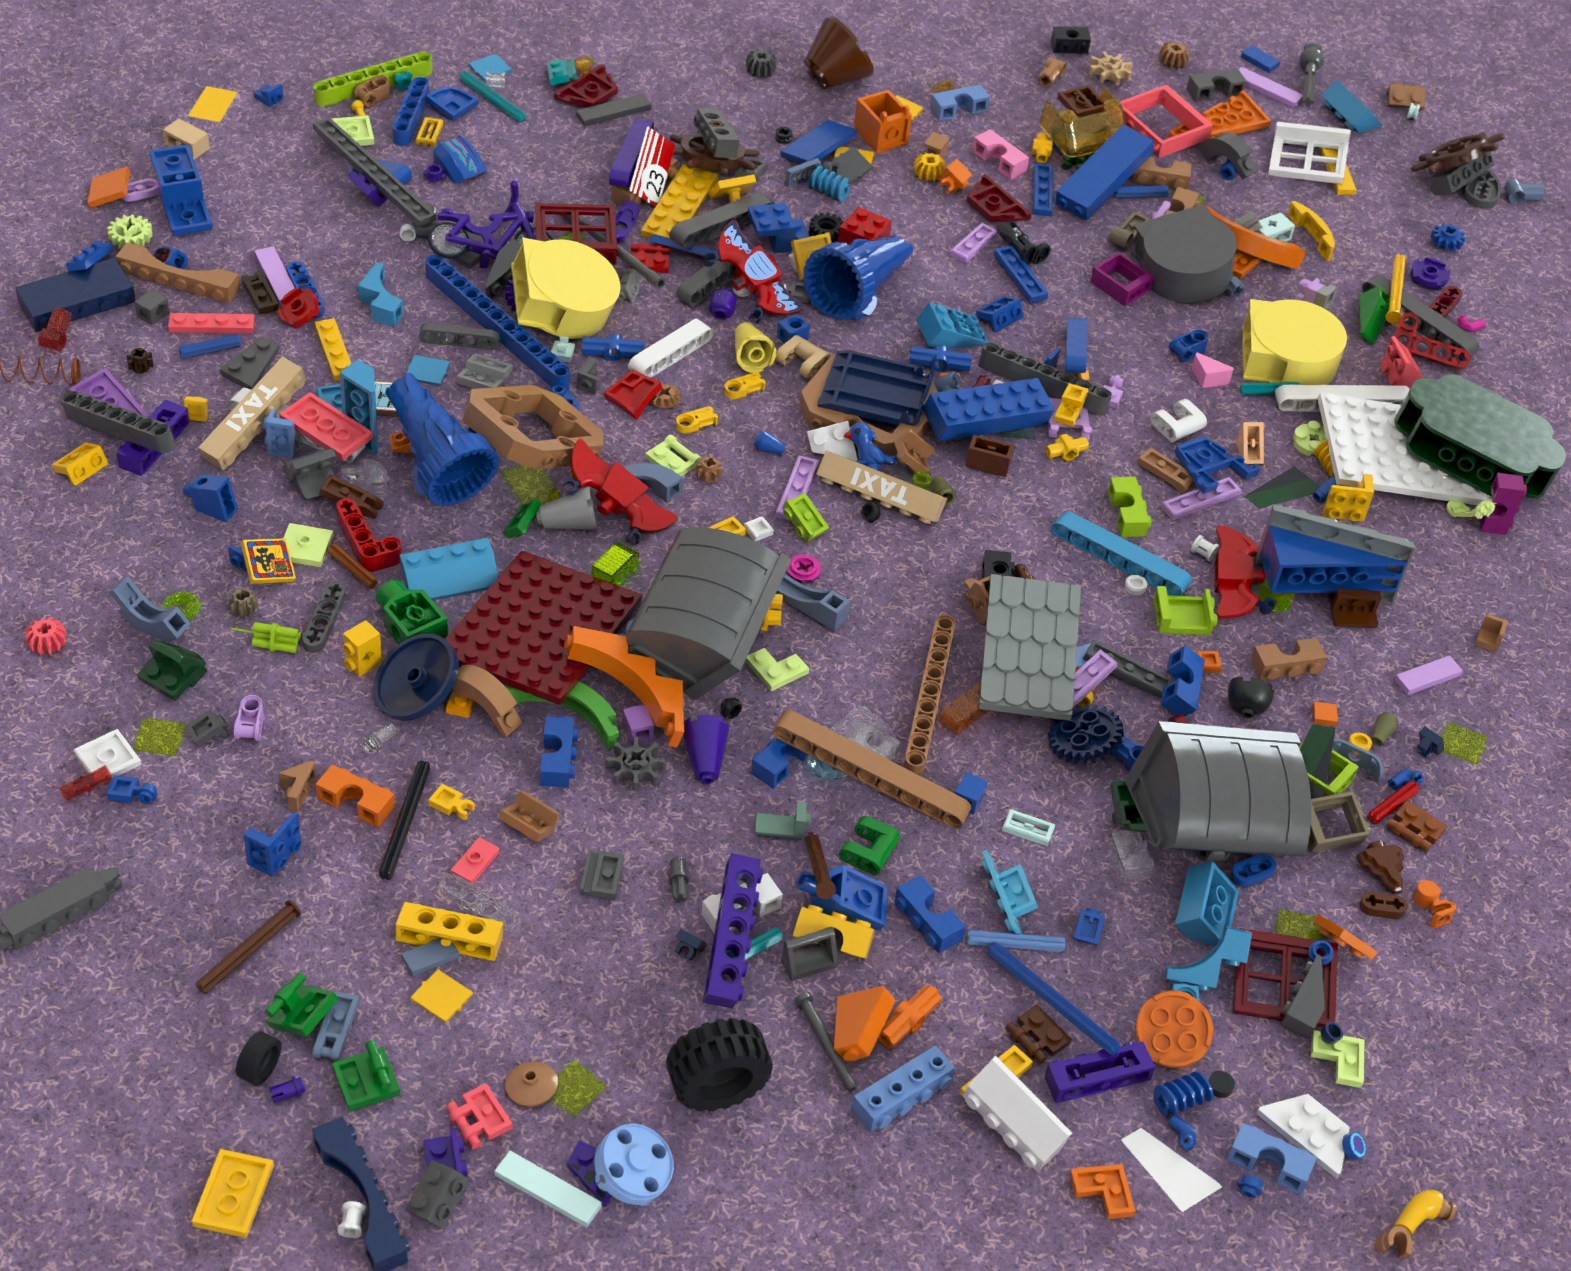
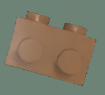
[1386,83,1426,110]
[894,430,935,478]
[499,790,560,842]

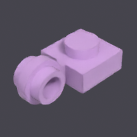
[1103,375,1124,409]

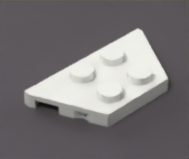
[1256,1094,1350,1179]

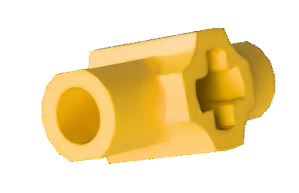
[1032,132,1052,163]
[1045,434,1089,461]

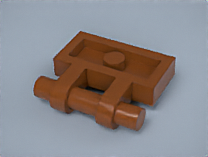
[1386,800,1447,852]

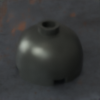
[1228,677,1275,718]

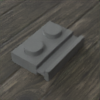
[579,849,624,900]

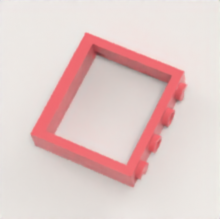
[1113,85,1213,159]

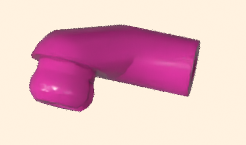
[1456,315,1486,332]

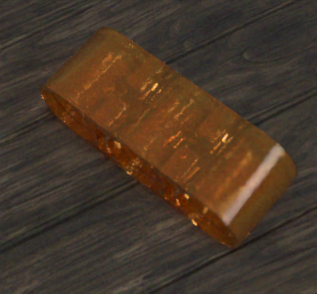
[939,681,989,734]

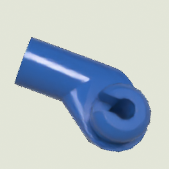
[1388,769,1424,790]
[1168,1115,1196,1150]

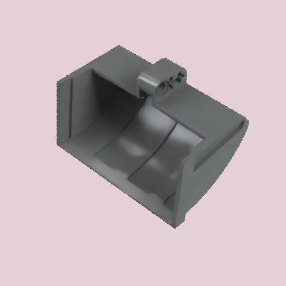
[626,527,791,699]
[1125,721,1311,862]

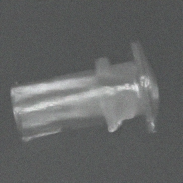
[360,723,397,756]

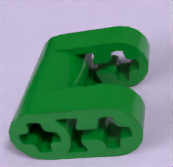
[839,816,901,875]

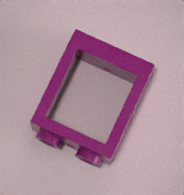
[1090,252,1154,306]

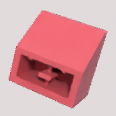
[1381,336,1423,389]

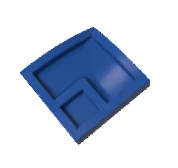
[425,87,479,121]

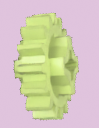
[107,214,153,248]

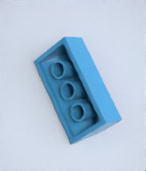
[340,359,378,455]
[400,538,498,600]

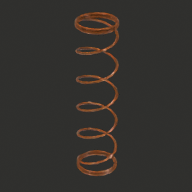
[0,355,81,385]

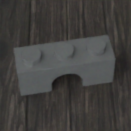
[1186,69,1247,102]

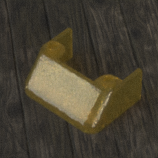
[1039,87,1125,157]

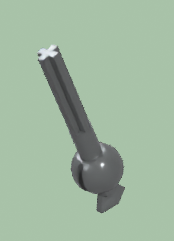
[1300,43,1324,106]

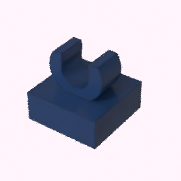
[675,928,707,960]

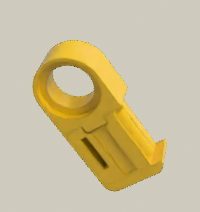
[724,372,765,399]
[676,406,718,434]

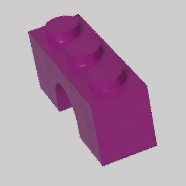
[1479,473,1527,535]

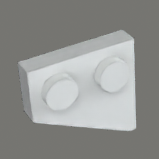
[807,421,858,461]

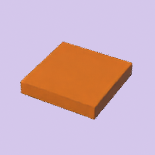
[87,166,131,208]

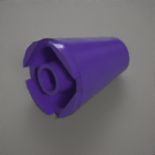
[683,715,729,784]

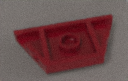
[554,63,618,108]
[966,174,1032,222]

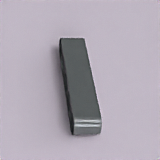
[676,260,736,307]

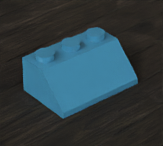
[1322,80,1382,133]
[1175,861,1239,946]

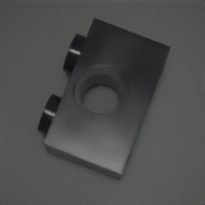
[1051,26,1091,54]
[982,550,1015,579]

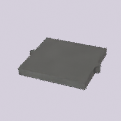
[831,146,873,185]

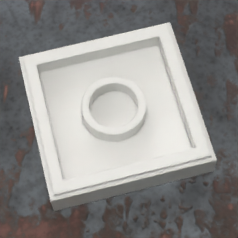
[73,729,141,786]

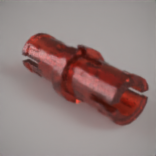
[60,765,113,801]

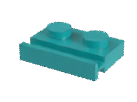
[547,58,577,86]

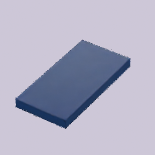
[780,120,857,164]

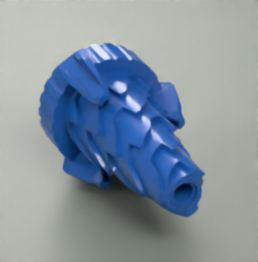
[803,234,913,321]
[385,373,500,506]

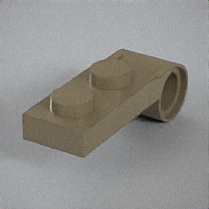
[1108,211,1151,249]

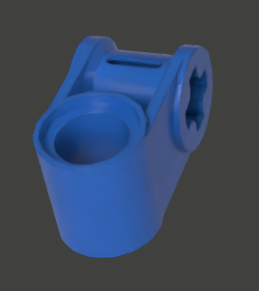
[1169,329,1209,362]

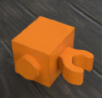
[938,159,973,194]

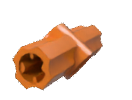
[878,985,942,1050]

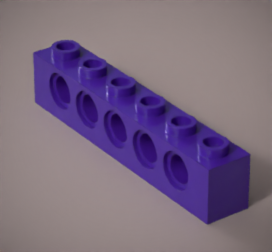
[703,853,763,1009]

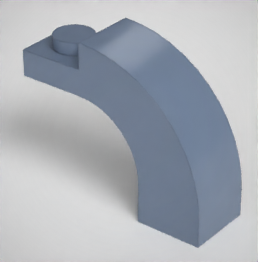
[623,463,683,502]
[109,576,191,641]

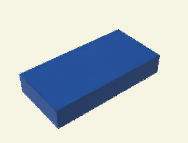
[1241,46,1280,73]

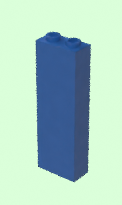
[1056,124,1154,221]

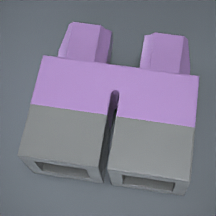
[1294,278,1337,312]

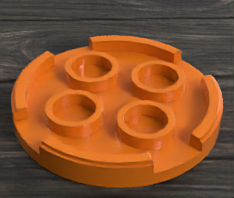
[1135,991,1213,1069]

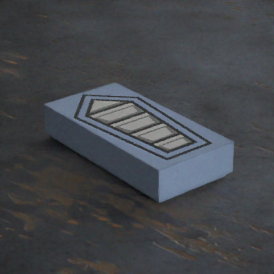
[785,158,821,188]

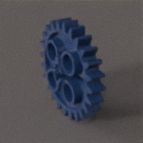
[1048,704,1124,765]

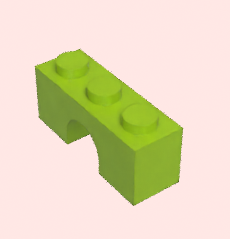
[1107,476,1151,537]

